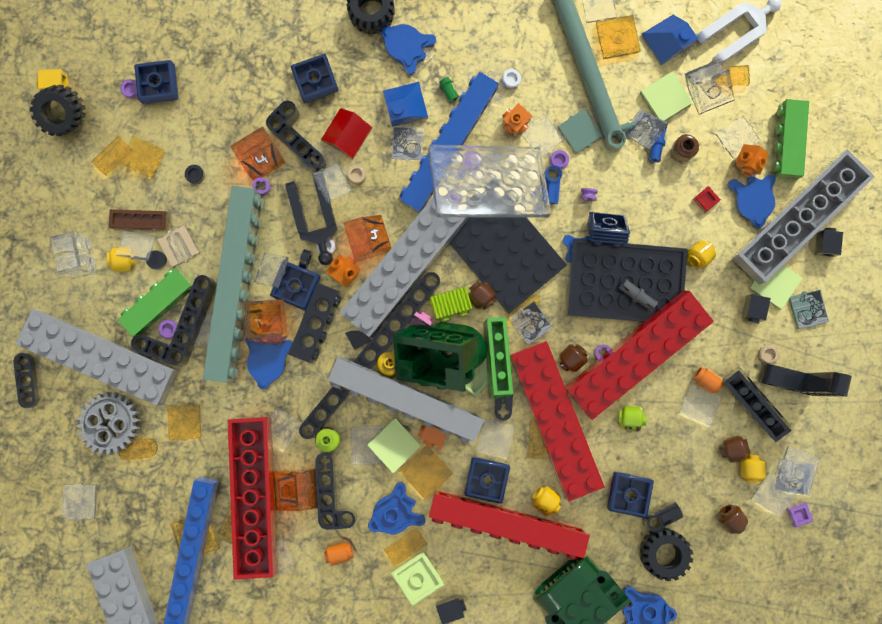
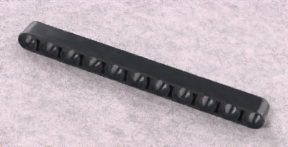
[299,272,440,439]

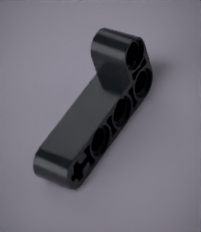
[266,100,327,173]
[315,452,357,530]

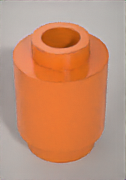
[693,367,724,394]
[324,542,354,566]

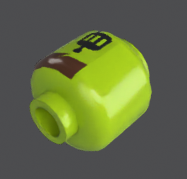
[618,406,647,432]
[315,427,341,452]

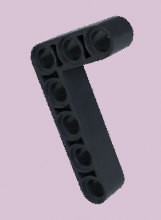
[131,275,216,366]
[761,364,852,397]

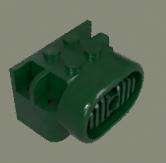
[393,322,487,392]
[532,553,631,624]

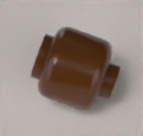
[672,134,699,161]
[468,281,496,310]
[559,344,588,372]
[720,436,751,463]
[718,504,748,534]

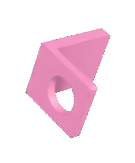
[408,312,432,327]

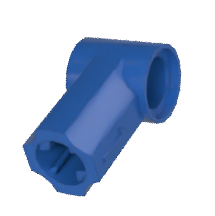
[541,165,562,204]

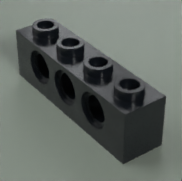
[288,283,342,363]
[723,366,792,442]

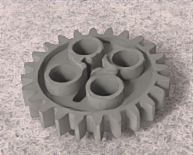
[76,392,141,455]

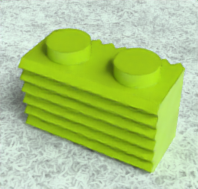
[429,287,472,323]

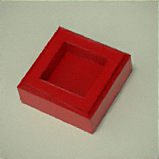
[693,186,721,213]

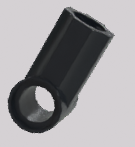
[642,502,683,533]

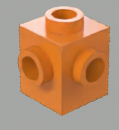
[502,103,532,137]
[735,144,769,176]
[326,254,360,288]

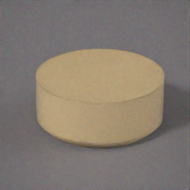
[347,165,366,185]
[758,345,779,364]

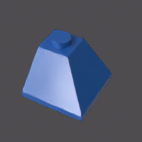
[641,14,698,65]
[383,82,428,127]

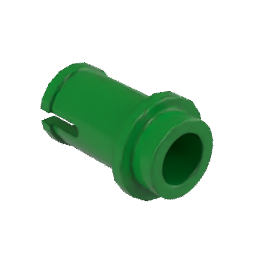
[439,77,459,103]

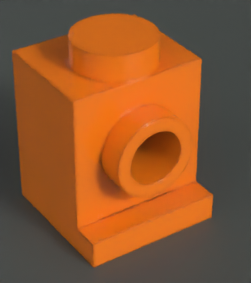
[417,425,447,451]

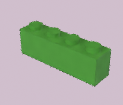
[773,99,809,180]
[118,268,193,337]
[483,317,513,399]

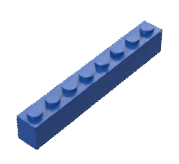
[399,71,499,214]
[164,476,219,624]

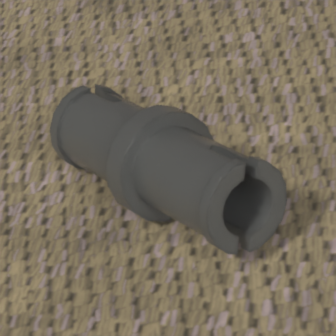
[619,279,658,311]

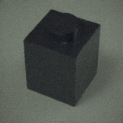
[815,228,843,257]
[742,294,771,324]
[436,594,467,624]

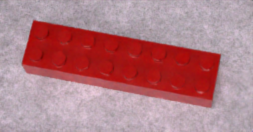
[565,290,714,420]
[510,341,605,502]
[227,417,277,580]
[429,490,590,560]

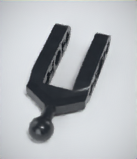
[285,173,338,265]

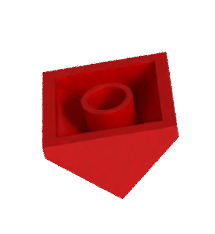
[321,108,372,159]

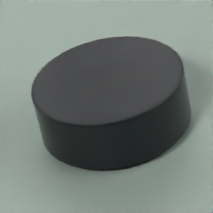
[185,165,205,184]
[299,249,312,269]
[146,250,167,270]

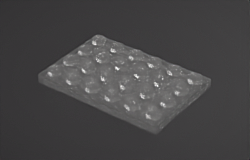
[428,145,551,218]

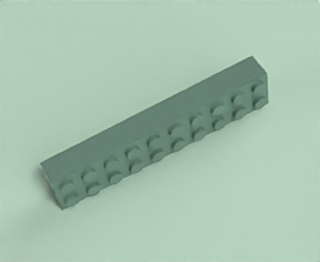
[203,186,264,383]

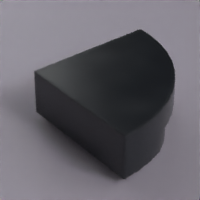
[345,331,371,350]

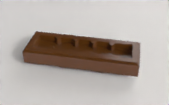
[109,209,168,231]

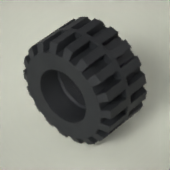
[346,0,395,34]
[30,84,86,136]
[639,528,693,581]

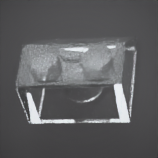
[684,59,735,115]

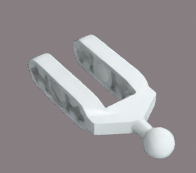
[696,0,782,67]

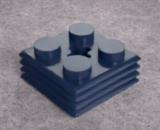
[290,53,339,103]
[134,60,178,104]
[587,212,631,247]
[270,261,320,311]
[464,457,510,504]
[607,472,654,518]

